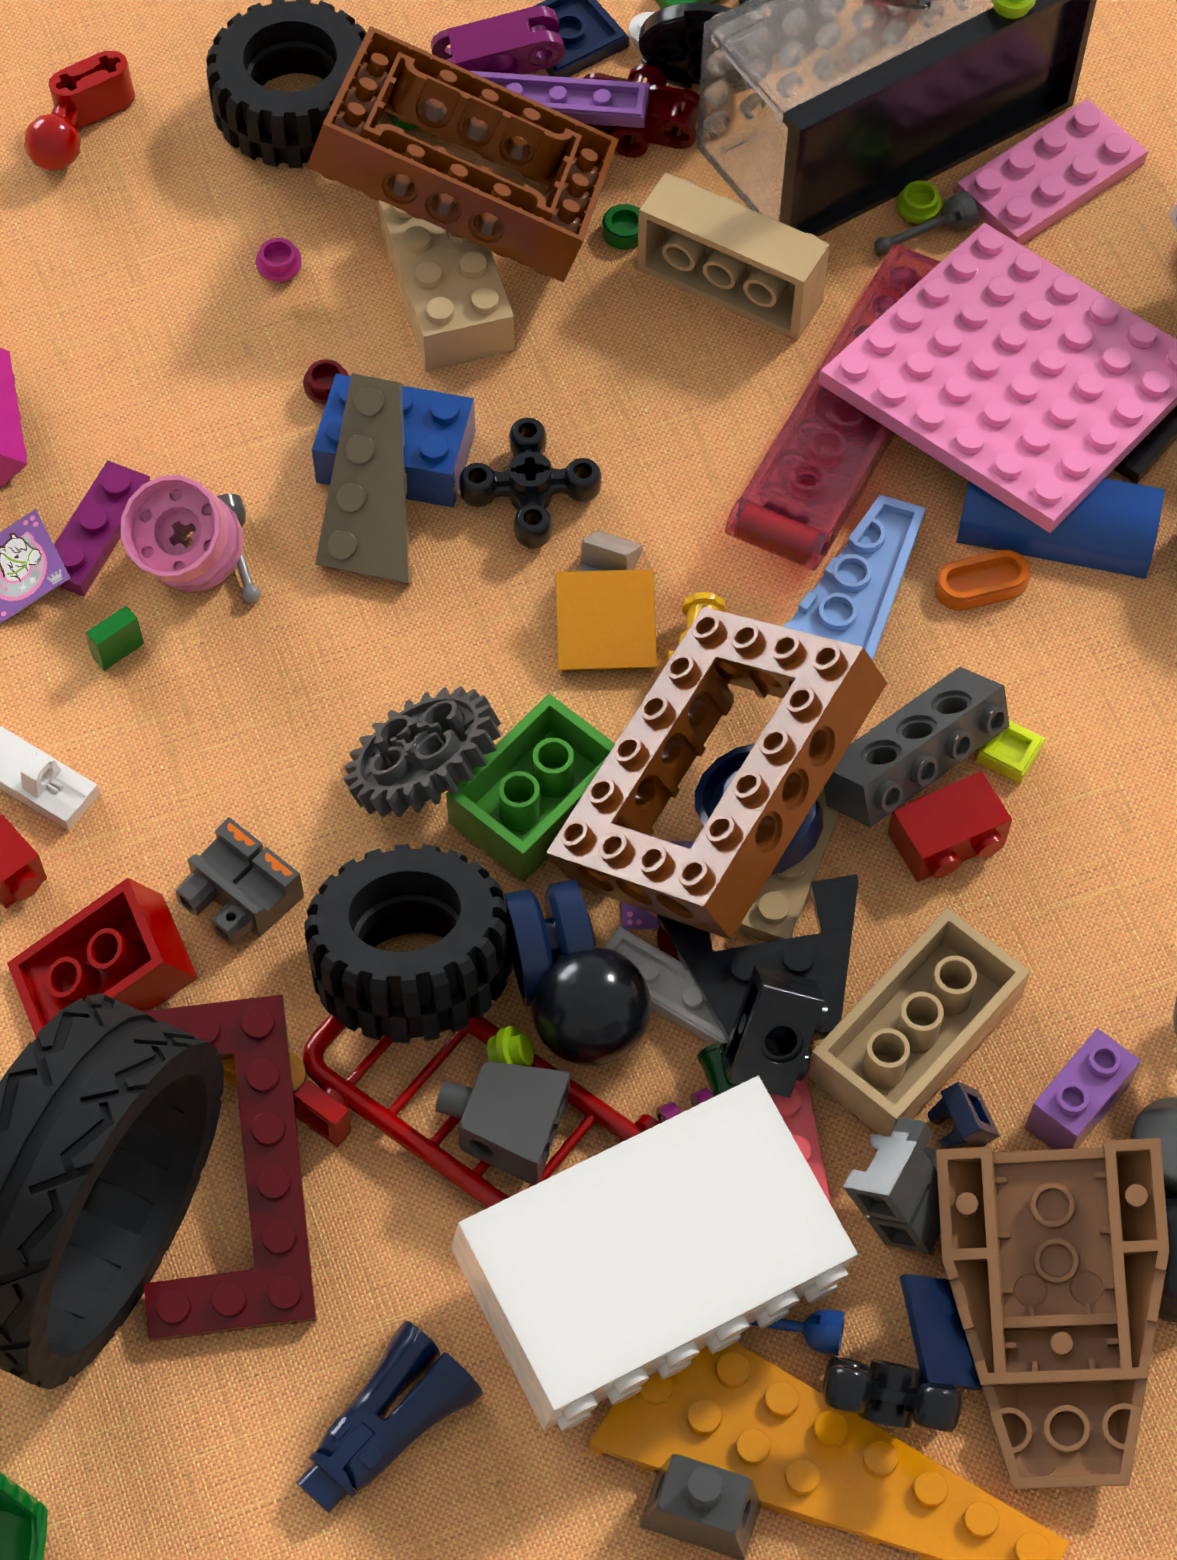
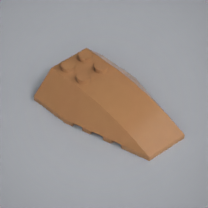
[936,1138,1169,1489]

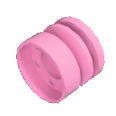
[121,475,243,592]

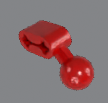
[24,51,135,171]

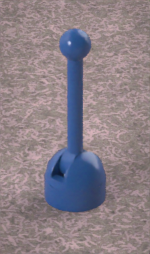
[749,1309,845,1356]

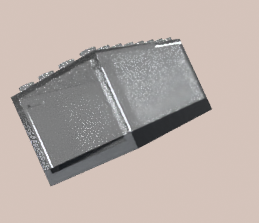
[697,0,1097,237]

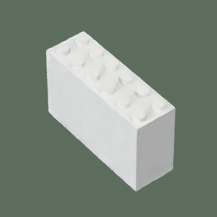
[451,1075,858,1431]

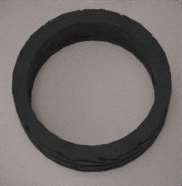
[0,994,224,1389]

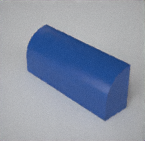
[956,478,1165,579]

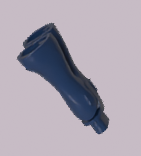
[296,1320,483,1513]

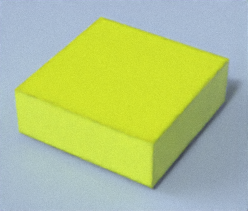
[976,720,1045,784]

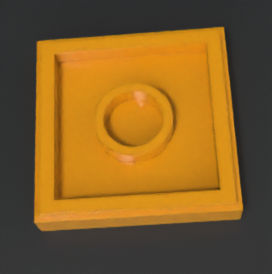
[555,569,657,672]

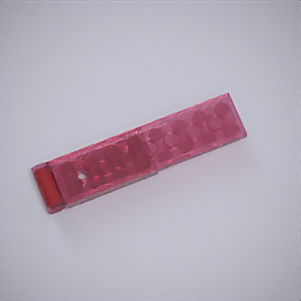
[725,243,941,571]

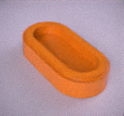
[935,550,1031,611]

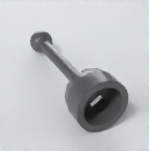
[874,190,980,255]

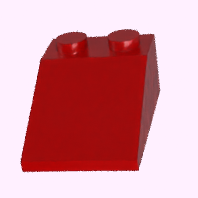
[7,878,198,1038]

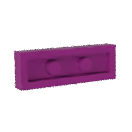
[54,460,151,597]

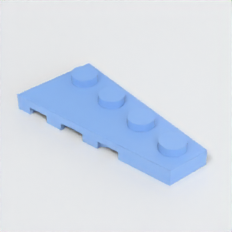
[783,495,926,661]

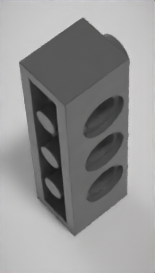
[824,667,1010,828]

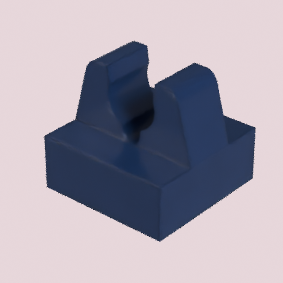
[928,1082,1000,1149]

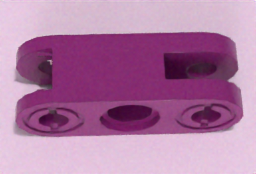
[431,6,565,74]

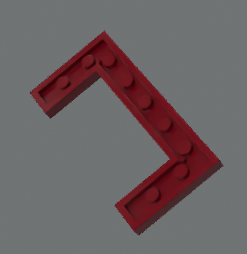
[142,995,317,1342]

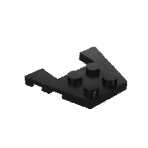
[657,874,859,1042]

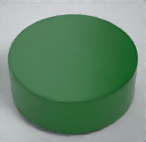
[602,204,640,249]

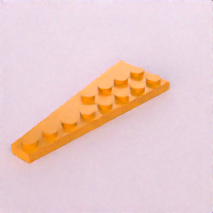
[589,1342,1071,1560]

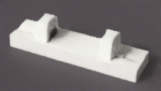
[0,726,100,831]

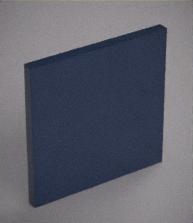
[900,1274,983,1391]

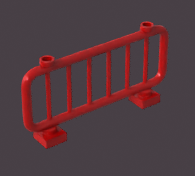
[294,1014,660,1208]

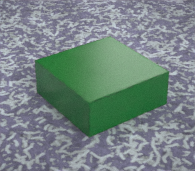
[86,606,144,671]

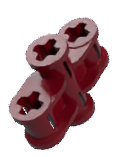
[583,64,705,158]

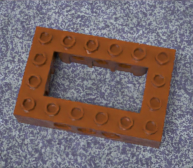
[306,26,619,282]
[546,607,887,940]

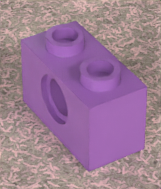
[1024,1028,1141,1150]

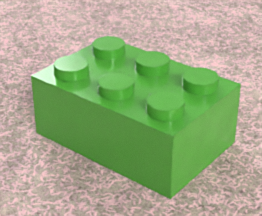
[446,694,615,882]

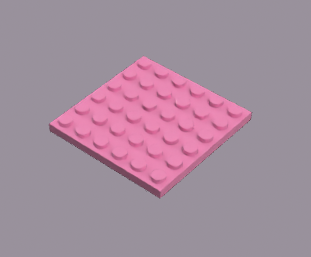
[818,222,1177,533]

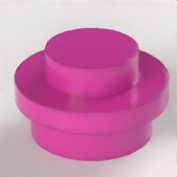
[256,238,302,282]

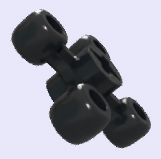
[459,417,602,549]
[823,1357,962,1432]

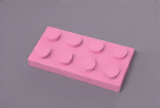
[955,98,1148,245]

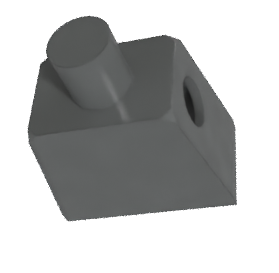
[435,1061,571,1185]
[640,1454,761,1560]

